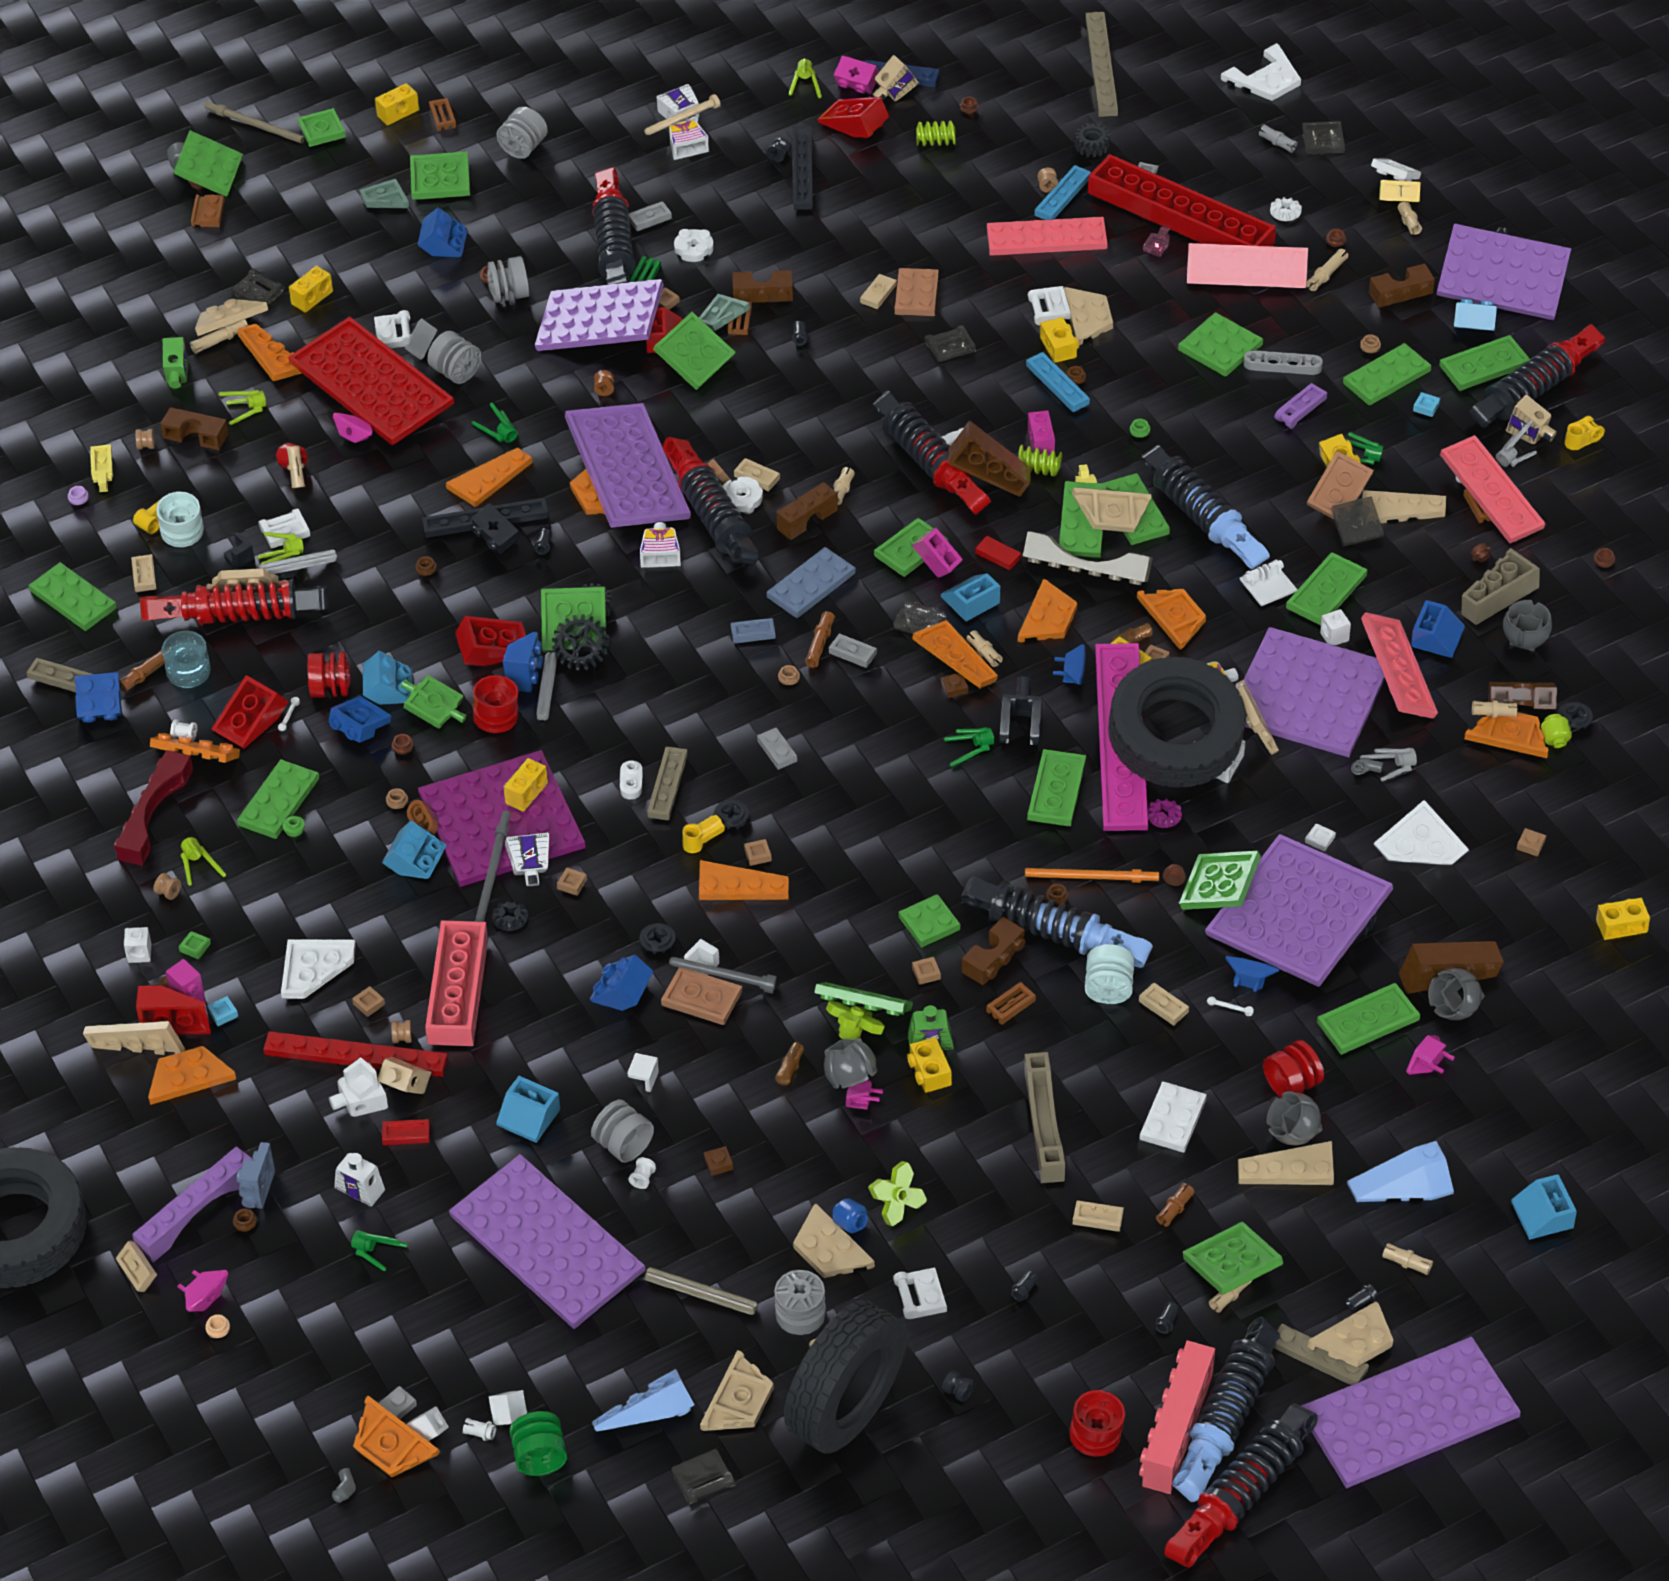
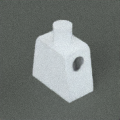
[329,1063,388,1117]

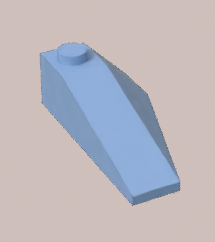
[1347,1141,1454,1202]
[592,1369,694,1431]

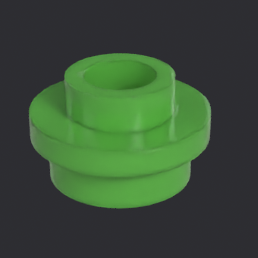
[1130,419,1150,437]
[283,816,305,837]

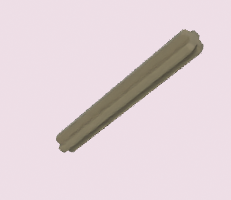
[645,1267,757,1315]

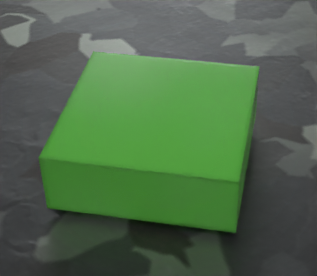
[179,931,211,959]

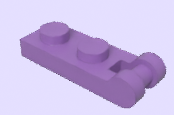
[1275,383,1327,429]

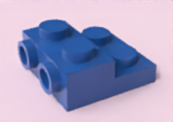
[75,672,122,722]
[328,696,391,743]

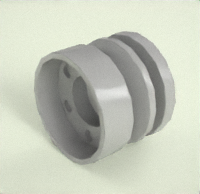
[496,107,547,158]
[487,256,529,303]
[428,331,481,384]
[591,1100,654,1162]
[774,1270,826,1335]

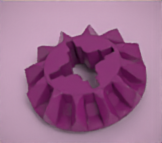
[1147,798,1182,828]

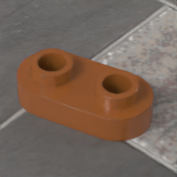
[407,800,438,835]

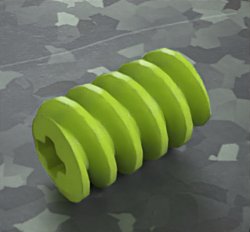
[916,121,955,146]
[1018,445,1062,477]

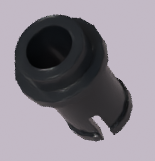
[792,321,808,346]
[534,529,552,555]
[1011,1271,1038,1301]
[1345,1284,1377,1312]
[1155,1302,1180,1334]

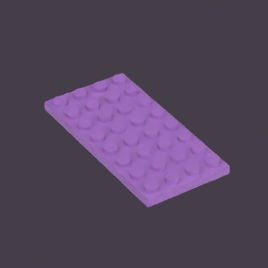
[565,403,691,527]
[449,1154,645,1329]
[1302,1337,1521,1488]

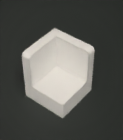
[684,939,719,975]
[628,1053,659,1092]
[343,1058,378,1100]
[489,1390,527,1426]
[406,1407,448,1441]

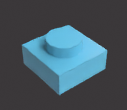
[1413,392,1440,417]
[207,996,238,1026]

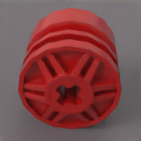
[308,651,351,698]
[473,675,518,733]
[1263,1040,1324,1098]
[1069,1390,1125,1457]

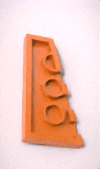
[238,324,302,381]
[446,448,533,507]
[912,620,998,688]
[150,733,240,763]
[699,860,789,900]

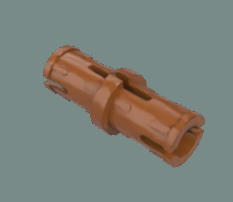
[1156,1183,1194,1227]

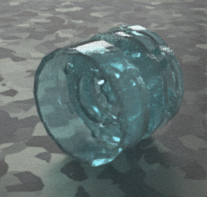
[162,631,211,688]

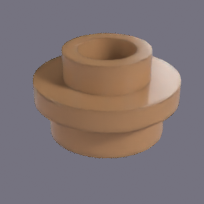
[1360,335,1381,353]
[778,665,800,685]
[386,788,408,809]

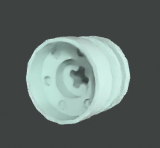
[156,492,204,547]
[1085,944,1134,1004]

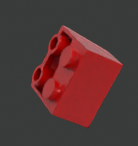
[646,307,683,353]

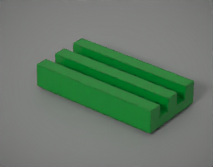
[630,256,661,282]

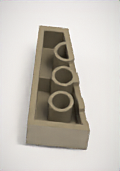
[1462,548,1540,625]

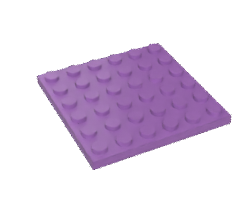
[1244,627,1385,757]
[1205,834,1393,987]

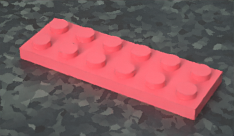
[987,217,1107,255]
[1187,243,1308,288]
[1440,435,1545,543]
[1361,612,1438,718]

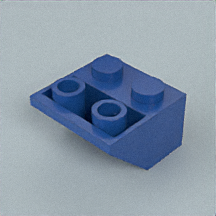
[418,207,468,257]
[1411,600,1465,658]
[503,632,543,692]
[590,955,654,1011]

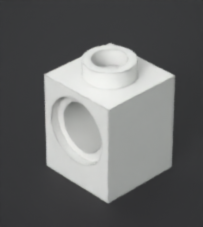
[1320,609,1351,646]
[124,927,151,963]

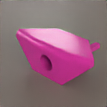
[333,413,373,443]
[1407,1035,1455,1075]
[846,1080,883,1110]
[178,1270,229,1312]

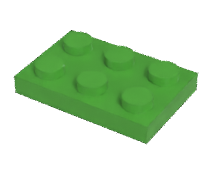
[874,518,948,577]

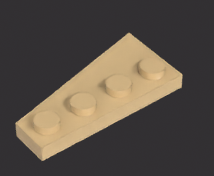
[1361,490,1446,526]
[83,1021,185,1055]
[1238,1141,1334,1185]

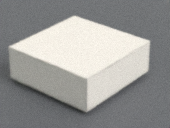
[1305,824,1336,851]

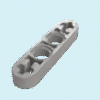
[1244,351,1323,375]

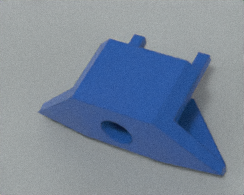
[1053,644,1086,685]
[1226,956,1279,992]

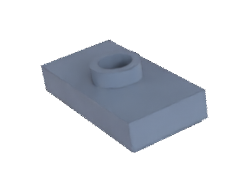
[731,618,775,643]

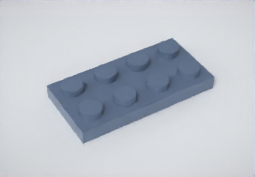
[767,547,855,618]

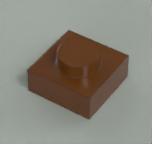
[941,673,968,698]
[704,1146,733,1176]

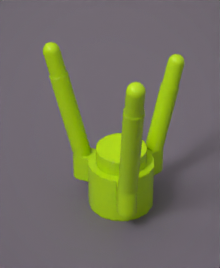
[789,58,822,98]
[218,390,266,425]
[257,532,303,564]
[181,837,226,886]

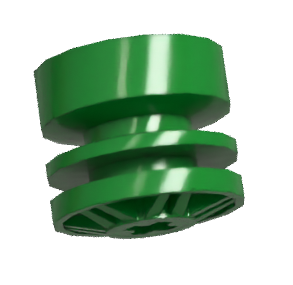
[509,1411,567,1476]

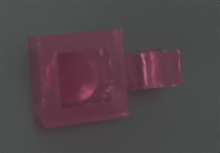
[1143,226,1170,257]

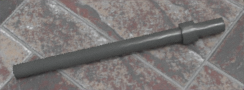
[475,811,511,922]

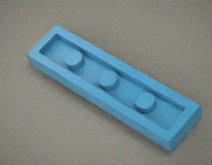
[1035,165,1091,220]
[1026,352,1090,412]

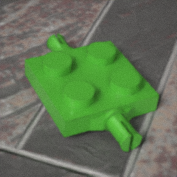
[401,675,467,729]

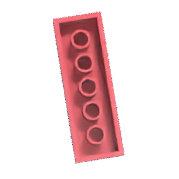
[425,921,488,1046]
[1139,1341,1215,1494]

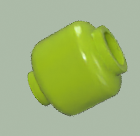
[1541,714,1572,748]

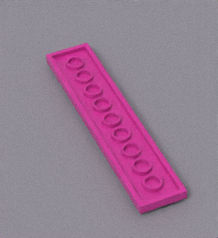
[1095,643,1148,831]

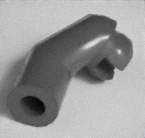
[1351,758,1384,775]
[332,1468,356,1503]

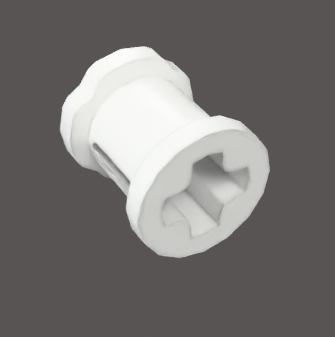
[170,719,197,742]
[629,1157,656,1189]

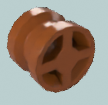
[594,370,614,396]

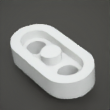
[620,761,643,799]

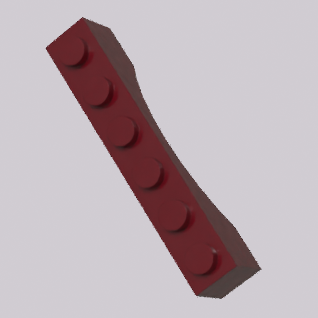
[114,750,193,866]

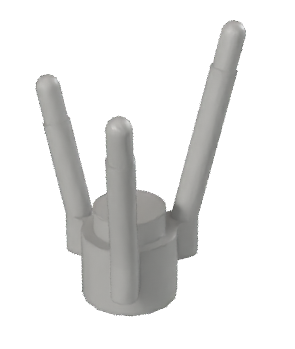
[1496,420,1537,467]
[1360,748,1417,781]

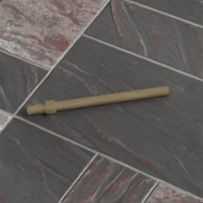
[204,101,304,144]

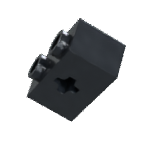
[471,503,519,555]

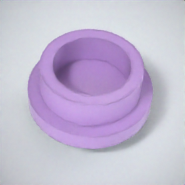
[68,486,89,505]

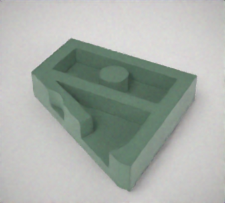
[360,179,409,208]
[699,294,750,331]

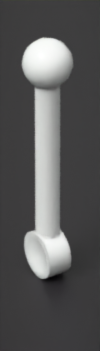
[278,697,300,731]
[1207,997,1254,1016]

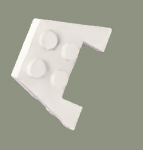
[1221,43,1301,101]

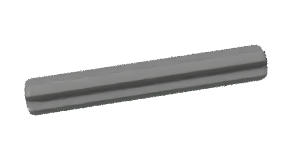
[259,549,337,574]
[536,652,557,720]

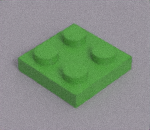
[297,108,346,147]
[899,894,960,947]

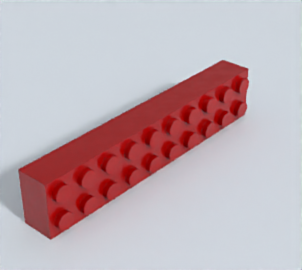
[1088,154,1276,247]

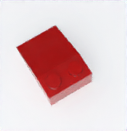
[817,97,889,138]
[455,616,526,666]
[212,675,288,748]
[136,985,211,1035]

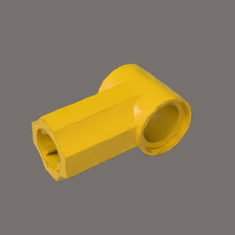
[133,499,161,534]
[683,815,724,853]

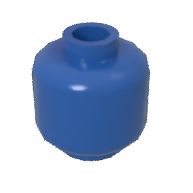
[832,1198,868,1233]

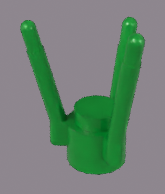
[472,403,518,443]
[1345,432,1384,465]
[944,727,994,767]
[351,1230,408,1271]

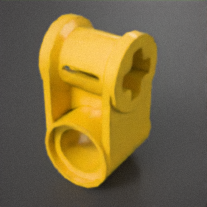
[1565,416,1605,450]

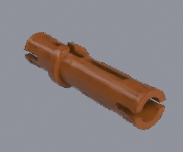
[805,611,835,668]
[119,647,174,692]

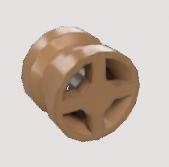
[1037,168,1058,192]
[136,428,155,450]
[154,873,181,900]
[392,1020,412,1043]

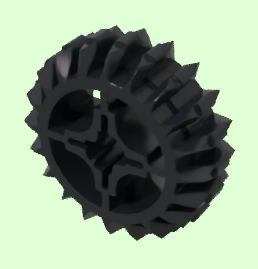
[552,614,609,671]

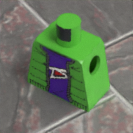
[163,337,188,388]
[908,1006,953,1050]

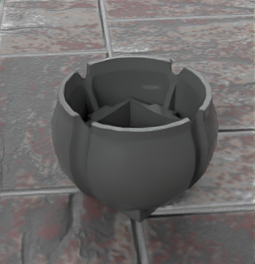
[1503,600,1552,651]
[1428,968,1485,1020]
[824,1038,877,1089]
[1267,1091,1323,1146]

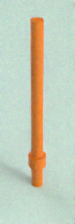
[1025,868,1159,883]

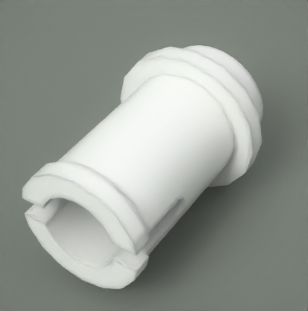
[463,1418,496,1441]

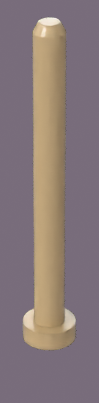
[645,94,720,135]

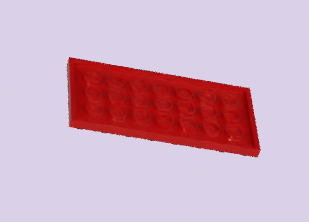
[288,317,454,445]

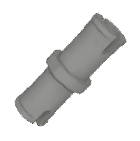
[1259,125,1297,153]

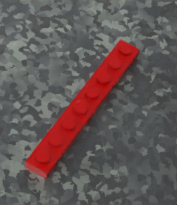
[263,1031,448,1077]

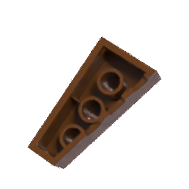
[948,421,1031,497]
[1399,941,1504,994]

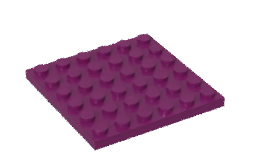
[418,750,585,887]

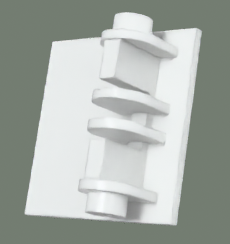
[1240,560,1297,606]

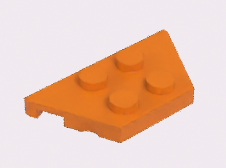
[570,469,605,514]
[1018,579,1077,642]
[1137,589,1206,649]
[1465,712,1548,758]
[148,1046,236,1105]
[353,1396,440,1477]

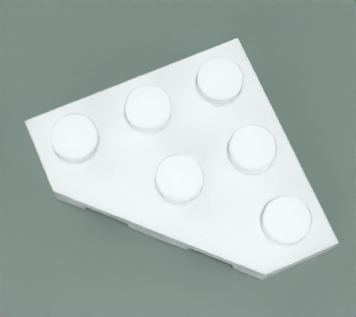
[1374,800,1469,865]
[281,940,356,998]

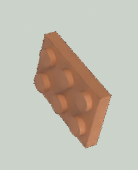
[895,268,938,316]
[1306,451,1373,524]
[661,968,742,1025]

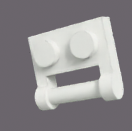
[1028,286,1070,325]
[374,310,411,348]
[259,509,310,549]
[893,1268,947,1319]

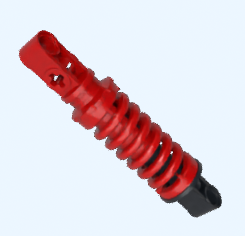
[139,580,329,625]

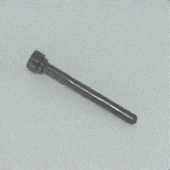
[669,957,777,994]

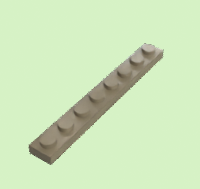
[1086,12,1118,117]

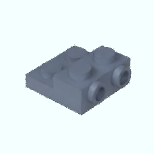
[237,1142,275,1209]

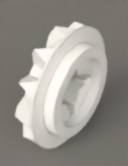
[1270,197,1301,221]

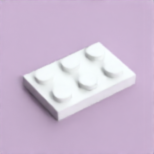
[1140,1081,1207,1153]

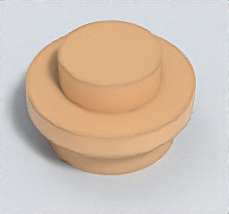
[206,1315,230,1338]

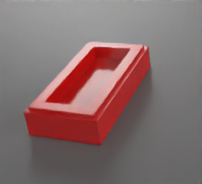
[975,536,1022,570]
[382,1119,430,1145]

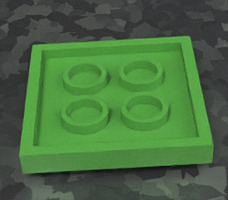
[173,131,243,197]
[410,151,470,200]
[653,312,736,390]
[1178,312,1263,376]
[541,587,606,652]
[1179,851,1261,910]
[1183,1222,1283,1295]

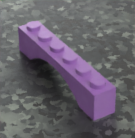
[133,1147,252,1263]

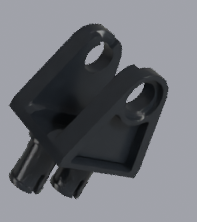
[1000,677,1042,745]

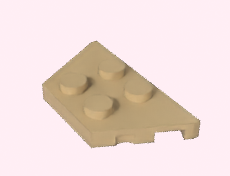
[1064,287,1113,345]
[195,299,268,336]
[1072,488,1151,532]
[207,569,287,592]
[1236,680,1279,755]
[793,1204,875,1278]
[1307,1302,1393,1367]
[700,1350,774,1431]

